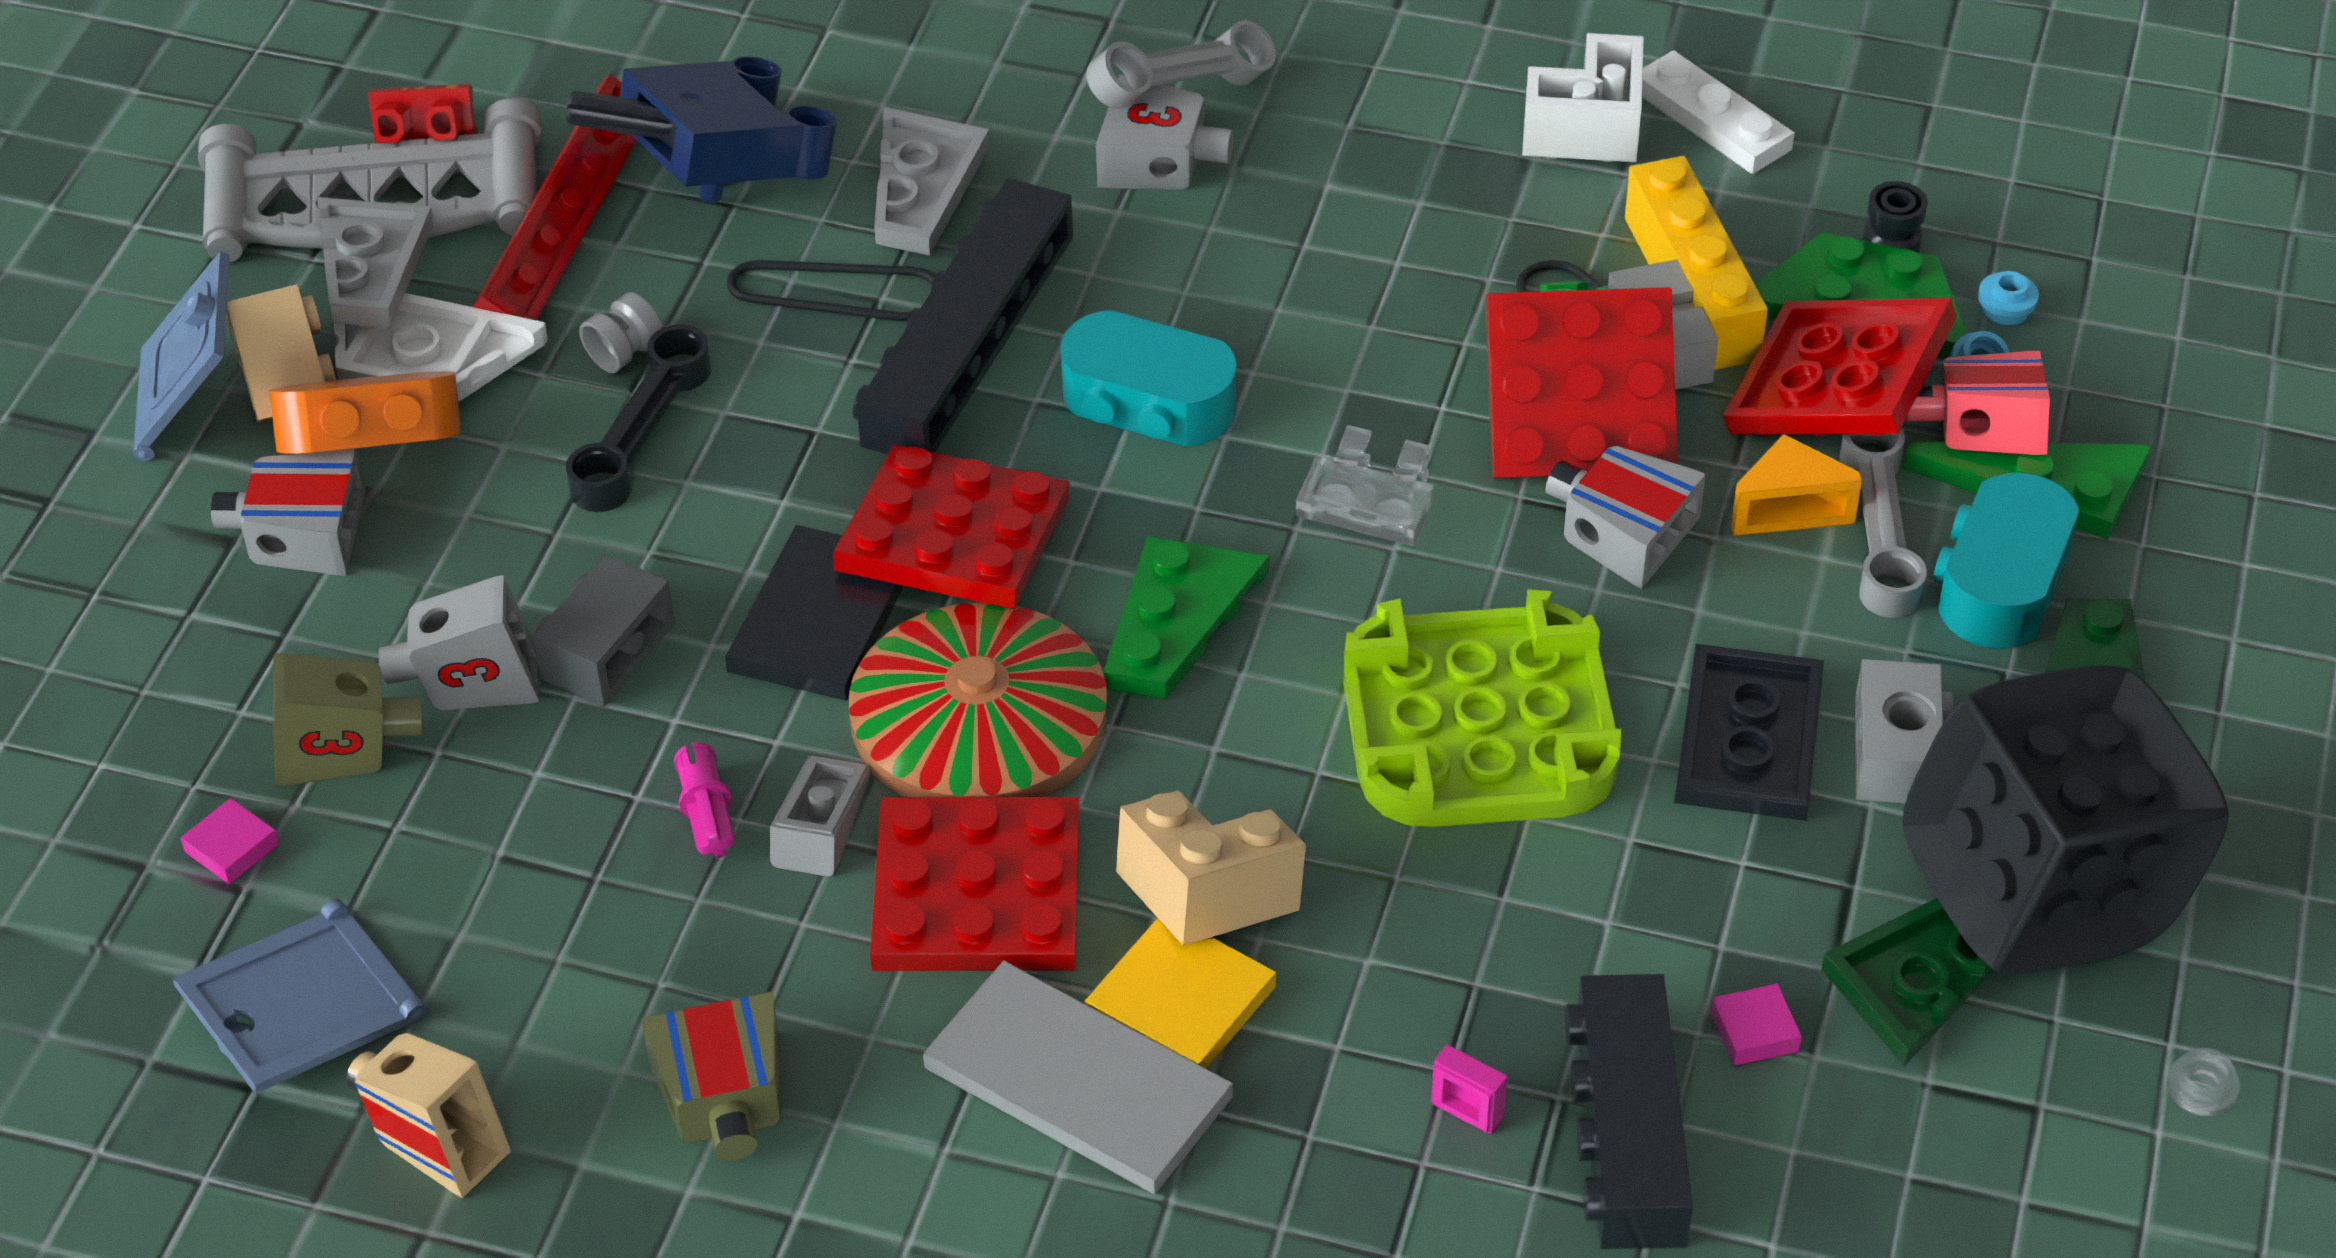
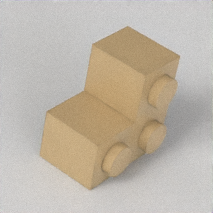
[226,284,336,422]
[1116,790,1306,945]

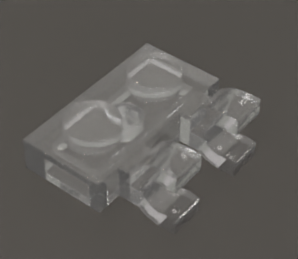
[1296,425,1434,546]

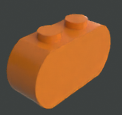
[269,371,462,454]

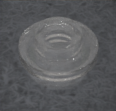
[2167,1048,2240,1116]

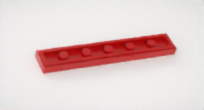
[472,74,637,320]

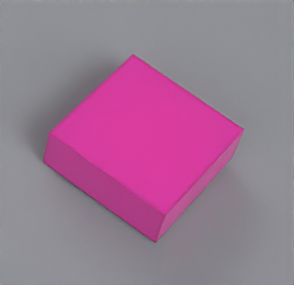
[180,798,279,885]
[1710,983,1802,1066]
[1431,1044,1508,1134]

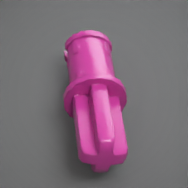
[674,742,735,858]

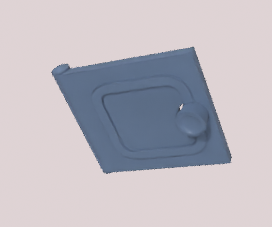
[133,251,230,462]
[173,899,427,1094]

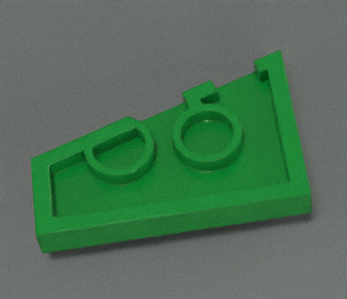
[1103,536,1269,699]

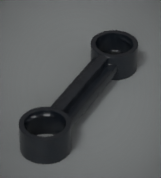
[566,324,711,512]

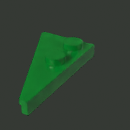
[1903,441,2151,540]

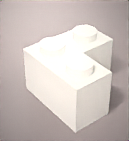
[1522,33,1644,162]

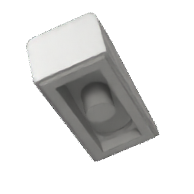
[770,755,871,876]

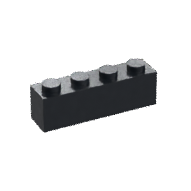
[1565,974,1693,1249]

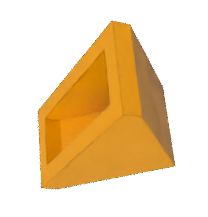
[1731,434,1862,536]

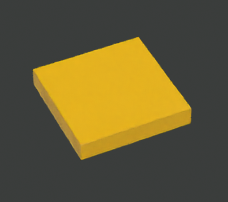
[1085,918,1276,1069]

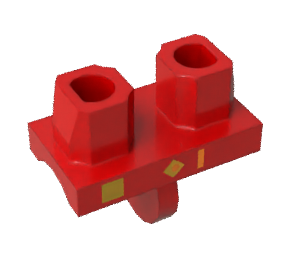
[368,83,478,143]

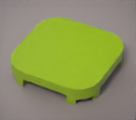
[1343,589,1621,827]

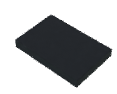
[725,525,904,701]
[1674,644,1824,821]

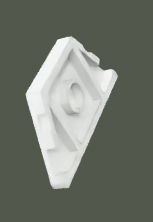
[334,293,548,402]

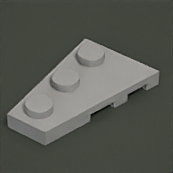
[875,107,990,256]
[317,197,433,328]

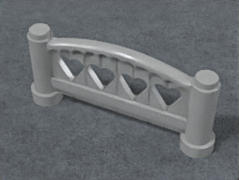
[198,98,542,262]

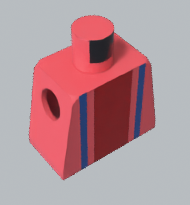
[1906,351,2050,455]

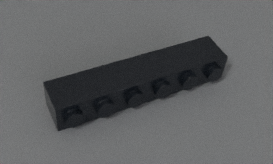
[853,178,1073,455]

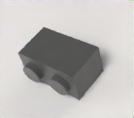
[532,555,675,707]

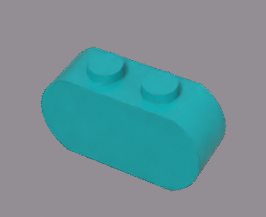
[1060,310,1236,447]
[1933,473,2079,649]

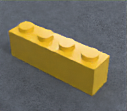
[1625,156,1768,370]

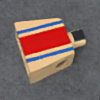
[347,1033,511,1198]

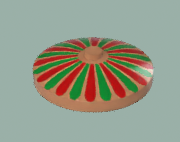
[849,602,1108,797]

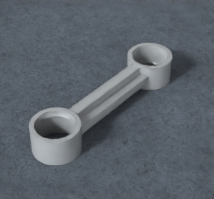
[1087,20,1276,108]
[1839,427,1927,618]

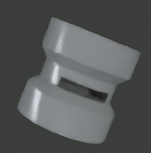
[579,292,662,373]

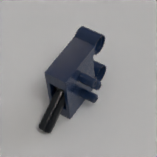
[566,56,837,203]

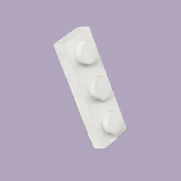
[1642,50,1794,174]

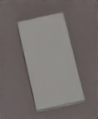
[923,961,1233,1195]

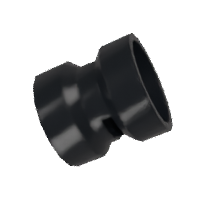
[1863,181,1928,252]

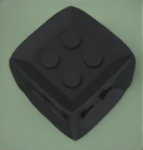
[1903,665,2229,974]

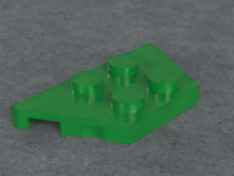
[1754,232,1967,358]

